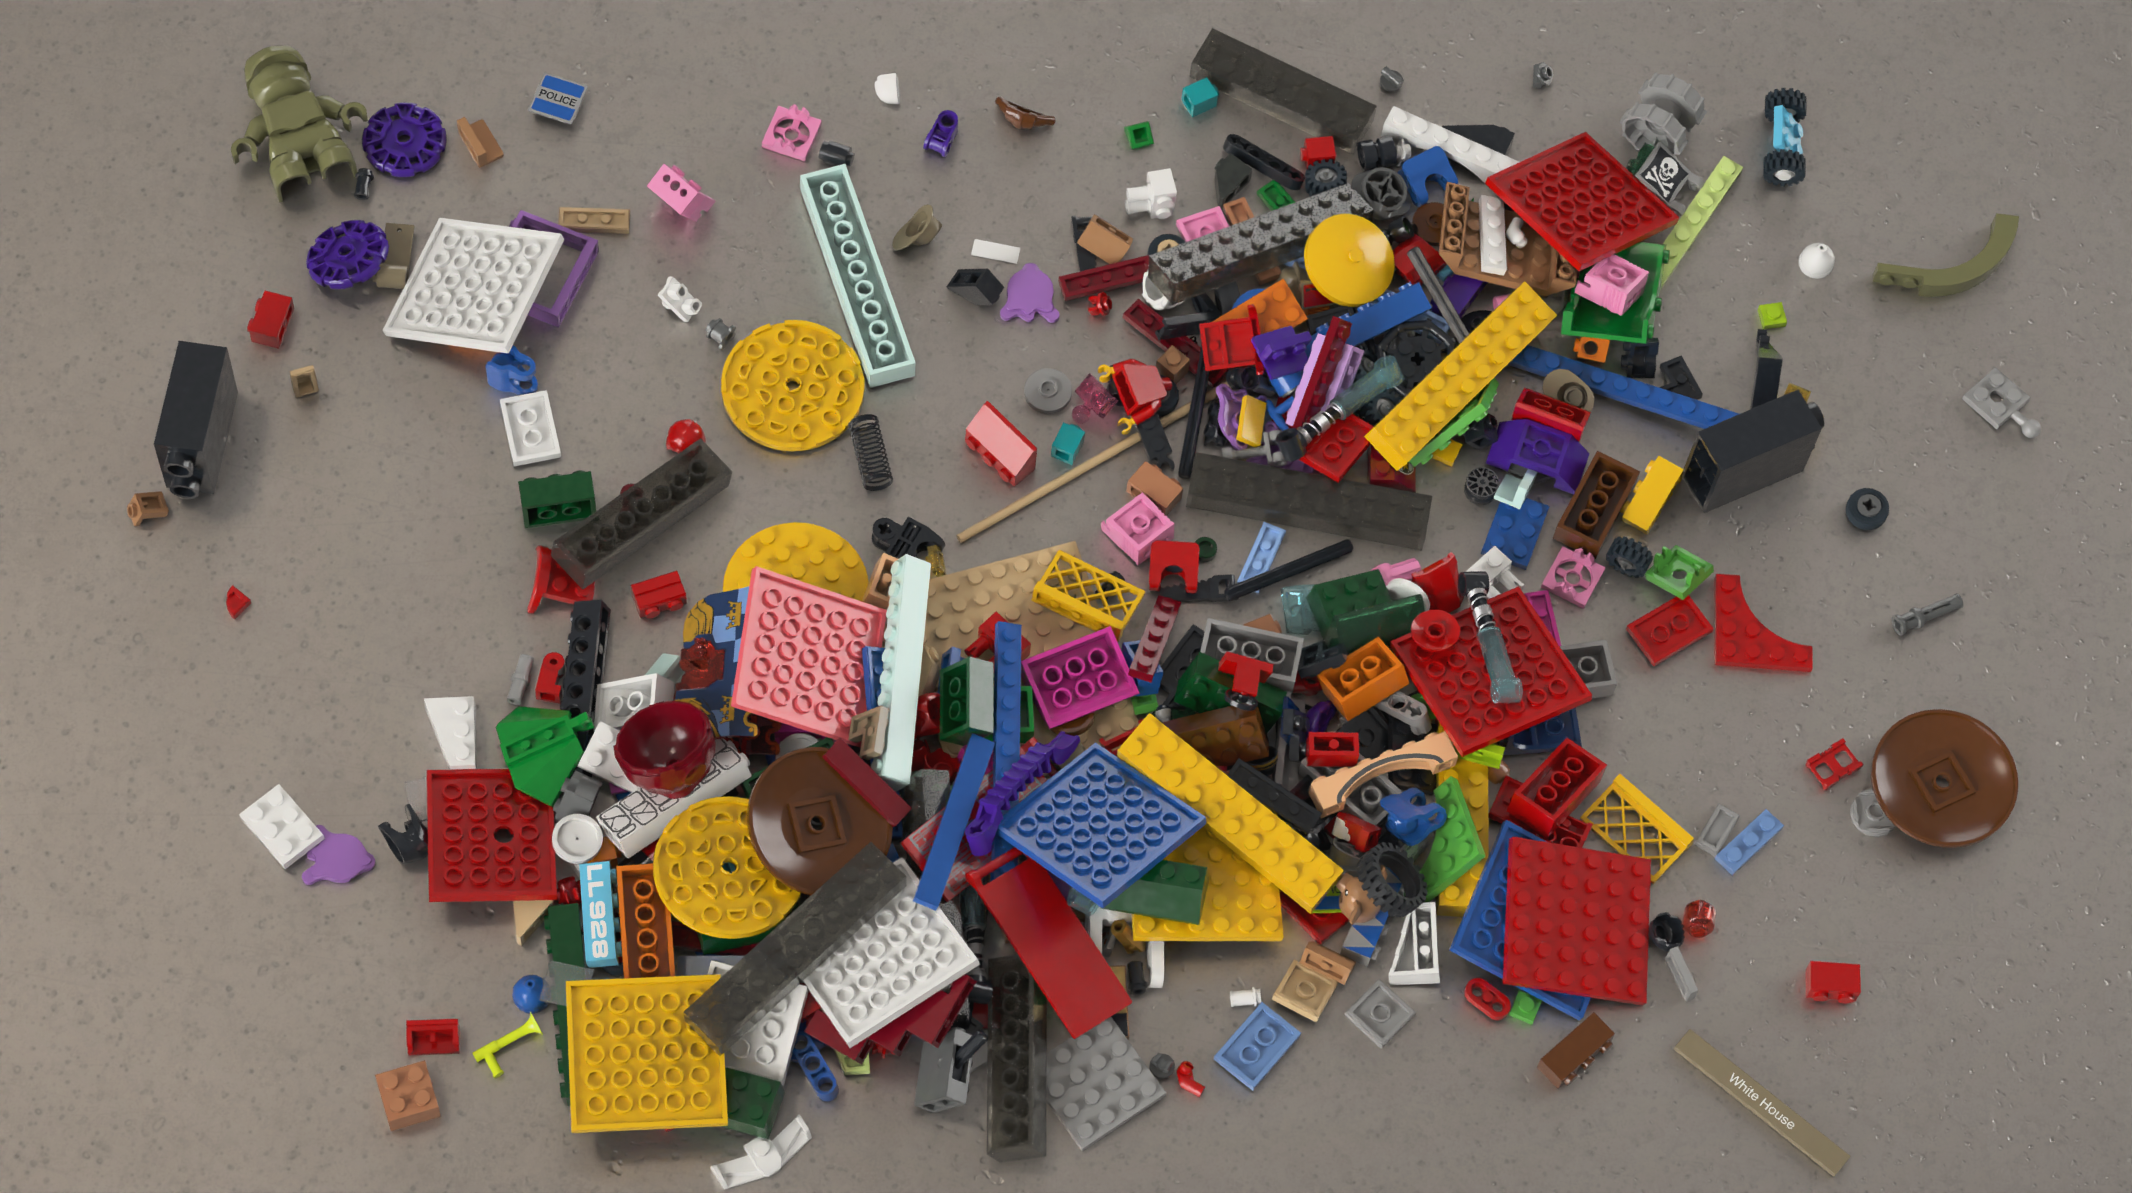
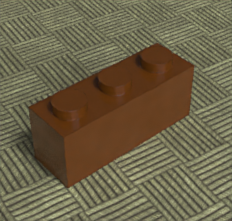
[1537,1012,1615,1089]

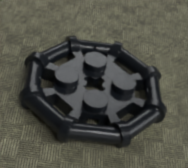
[1374,318,1457,398]

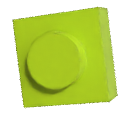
[1757,302,1787,329]

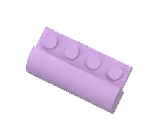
[1285,333,1364,426]

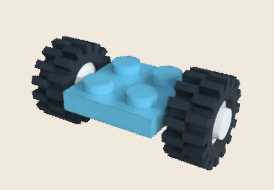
[1763,88,1807,186]

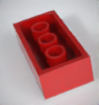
[1507,738,1607,839]

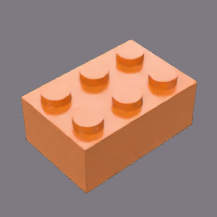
[1317,637,1410,721]

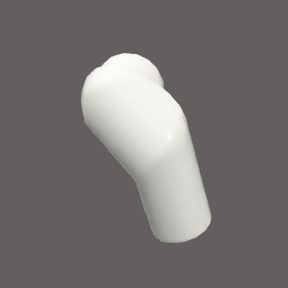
[1506,217,1528,248]

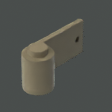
[372,223,415,289]

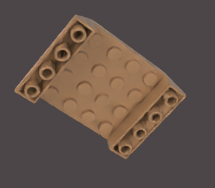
[1439,182,1577,296]

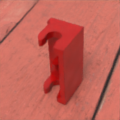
[406,1019,460,1055]

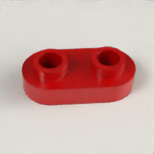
[1464,978,1511,1020]

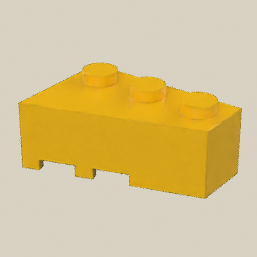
[1621,455,1684,535]

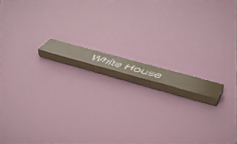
[1673,1029,1851,1177]

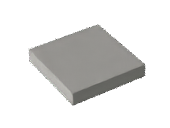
[1345,979,1416,1049]

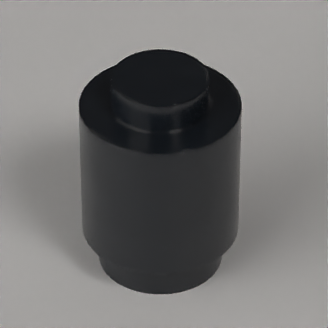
[818,140,855,167]

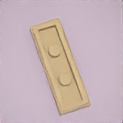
[558,207,630,234]

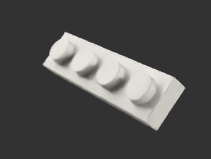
[1479,195,1507,276]

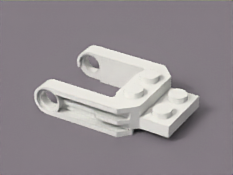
[1085,903,1164,988]

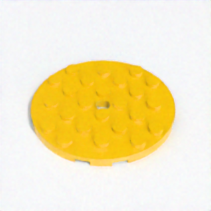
[721,320,864,451]
[723,522,869,602]
[653,796,801,939]

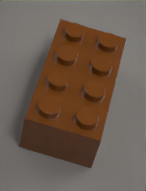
[1553,451,1640,559]
[1162,703,1269,766]

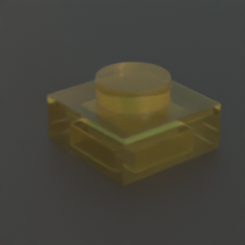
[925,545,946,577]

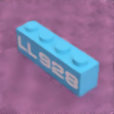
[579,861,622,968]

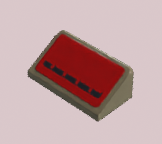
[1294,279,1337,310]

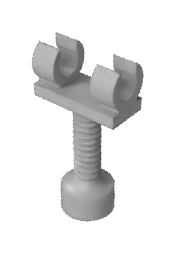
[1222,430,1287,468]

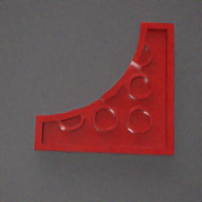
[1714,574,1813,672]

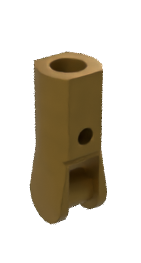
[1111,919,1146,954]

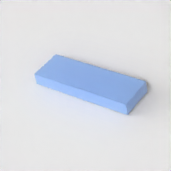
[1237,522,1286,594]

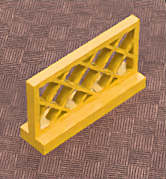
[1031,550,1145,642]
[1580,774,1694,885]

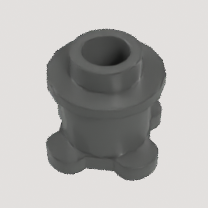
[706,318,736,350]

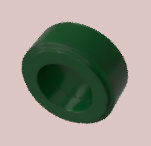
[1195,537,1217,562]

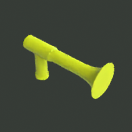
[472,1012,543,1078]

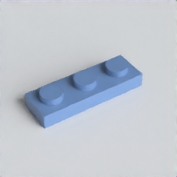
[1715,809,1784,876]

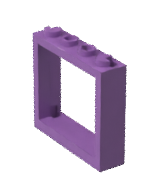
[509,210,599,328]

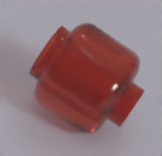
[1683,900,1716,938]

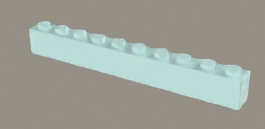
[871,554,931,792]

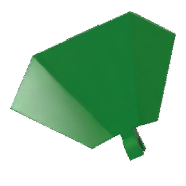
[496,706,594,807]

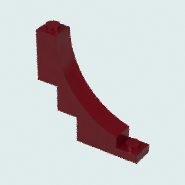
[804,974,976,1065]

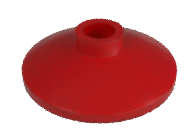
[1411,610,1460,652]

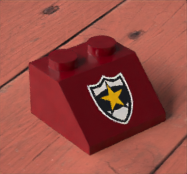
[1367,444,1416,494]

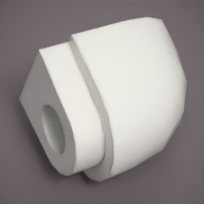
[875,73,900,104]

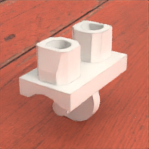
[658,277,702,322]

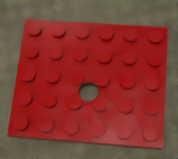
[427,769,557,902]

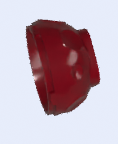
[613,700,716,799]

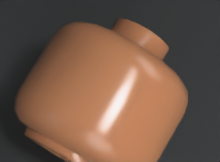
[1488,760,1510,784]

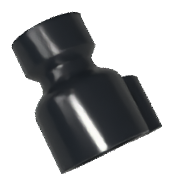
[1381,216,1418,246]

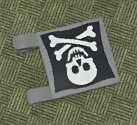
[1635,142,1704,216]

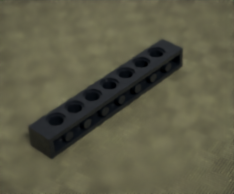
[560,599,611,779]

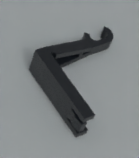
[1155,263,1222,340]
[1750,329,1783,409]

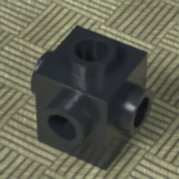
[1463,413,1498,450]

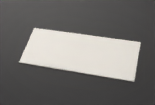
[971,239,1020,264]

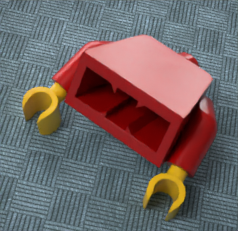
[1098,359,1172,435]

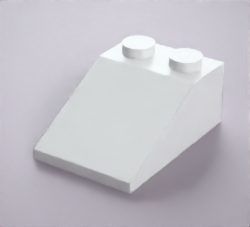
[593,673,675,732]

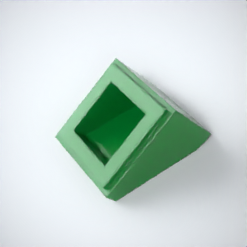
[1124,121,1154,149]

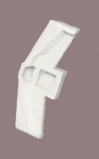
[711,1114,812,1190]

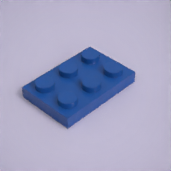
[1481,498,1550,570]

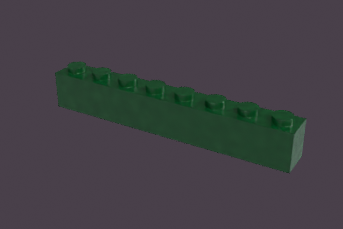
[544,903,586,1106]

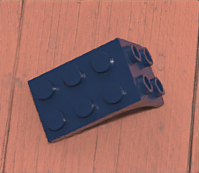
[1497,708,1582,756]

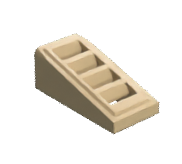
[290,365,319,398]

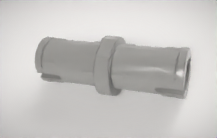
[507,654,534,705]

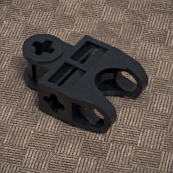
[872,517,946,559]

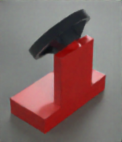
[1218,651,1274,711]

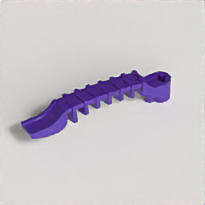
[965,731,1080,856]

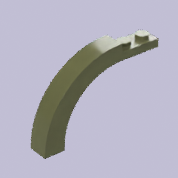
[1873,213,2019,297]

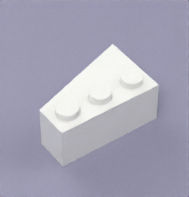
[424,696,477,770]
[1388,902,1440,986]

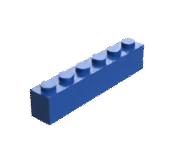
[1305,282,1432,359]

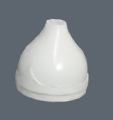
[1799,243,1835,279]

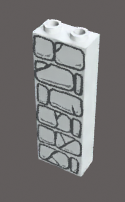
[596,736,752,858]

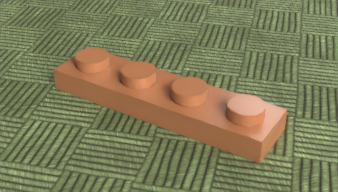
[1222,197,1281,285]

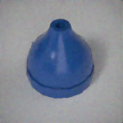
[512,975,551,1014]

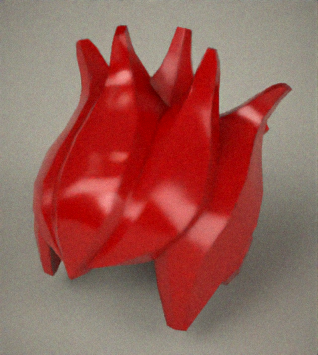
[914,693,940,740]

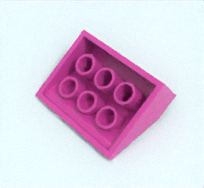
[1021,626,1139,730]

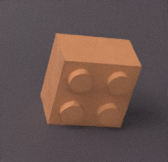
[375,1060,441,1131]

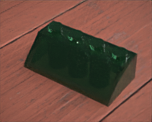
[1324,594,1425,656]

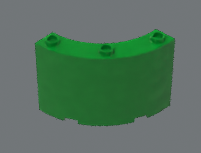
[1561,242,1670,344]

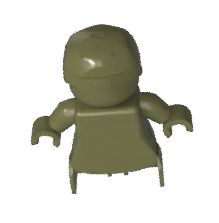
[231,45,368,203]

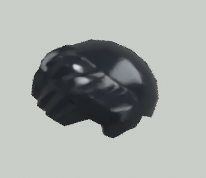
[1648,912,1685,952]

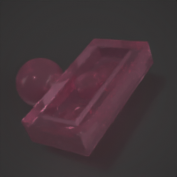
[1072,373,1118,424]

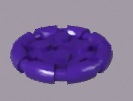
[362,102,447,177]
[306,220,389,289]

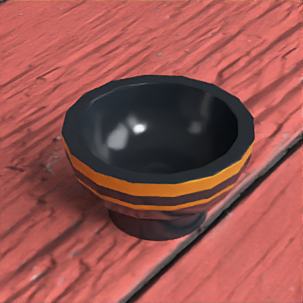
[1246,746,1278,776]

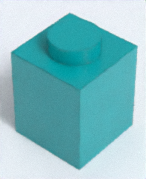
[1181,77,1219,117]
[1051,422,1085,465]

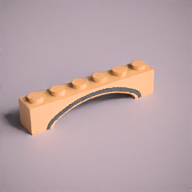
[1309,731,1458,818]

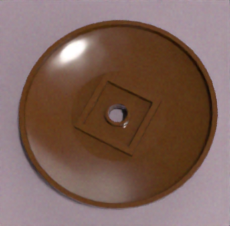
[1871,709,2018,848]
[747,747,893,897]

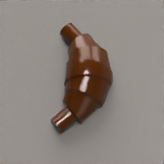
[995,96,1056,129]

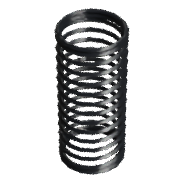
[848,414,893,491]

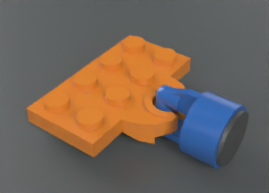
[1212,279,1308,398]

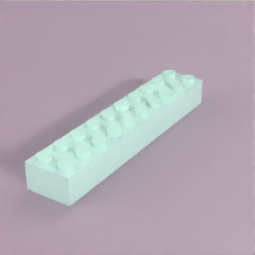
[800,164,916,388]

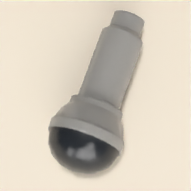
[1155,704,1172,722]

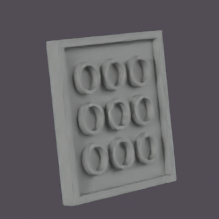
[1024,1017,1166,1152]

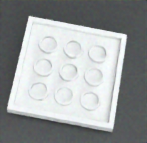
[708,960,809,1086]

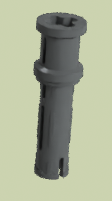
[1892,593,1963,636]

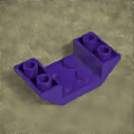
[1486,419,1590,494]

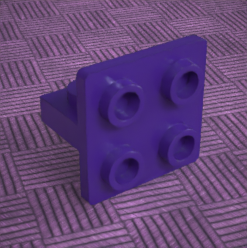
[1251,326,1312,380]

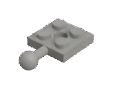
[1962,367,2041,438]

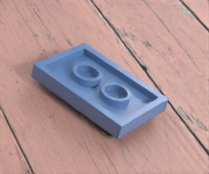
[1214,1002,1301,1091]

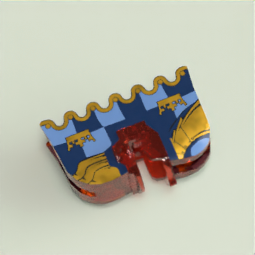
[673,586,782,755]

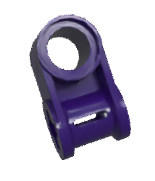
[923,110,958,157]

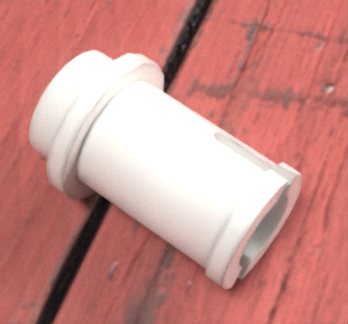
[1230,987,1261,1007]

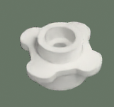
[1395,139,1411,166]

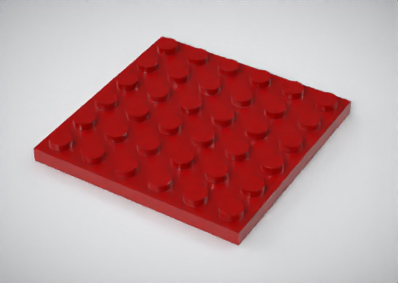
[1485,132,1679,271]
[1390,586,1592,757]
[1503,837,1651,1006]

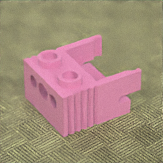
[647,164,716,222]
[1574,254,1649,316]
[1101,492,1174,565]

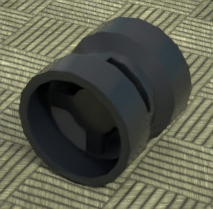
[1226,366,1259,390]

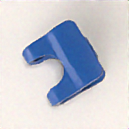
[1397,146,1458,207]
[486,345,538,395]
[1380,787,1447,846]

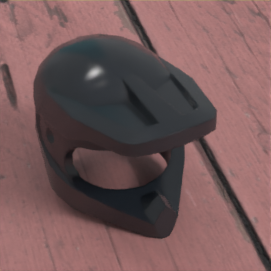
[378,804,428,864]

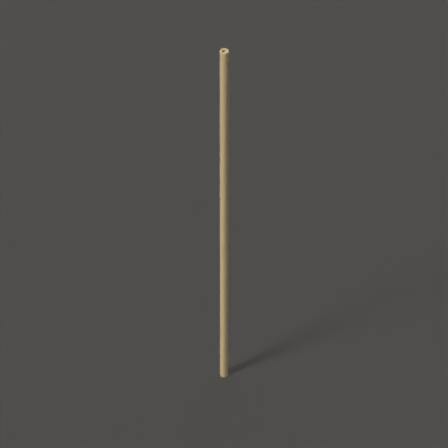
[956,365,1265,543]

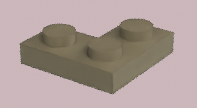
[848,705,889,760]

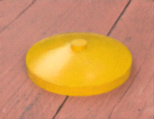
[1304,214,1394,307]

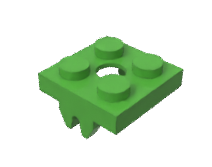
[1645,545,1714,600]

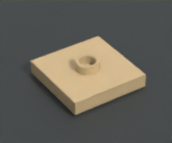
[1272,959,1339,1023]

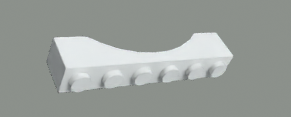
[1381,106,1519,183]

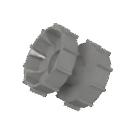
[1620,72,1707,156]

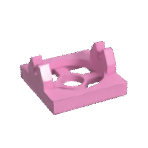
[762,104,822,162]
[1541,546,1606,609]

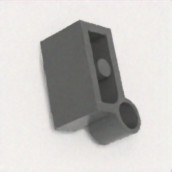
[553,771,603,823]

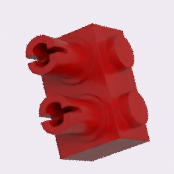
[964,611,1031,673]

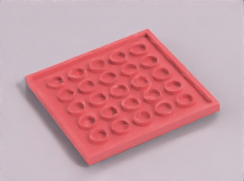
[731,566,887,748]

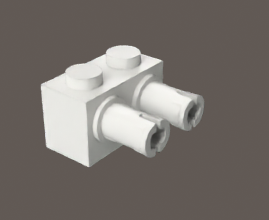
[1125,168,1177,219]
[1466,546,1525,599]

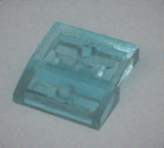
[1280,584,1320,635]

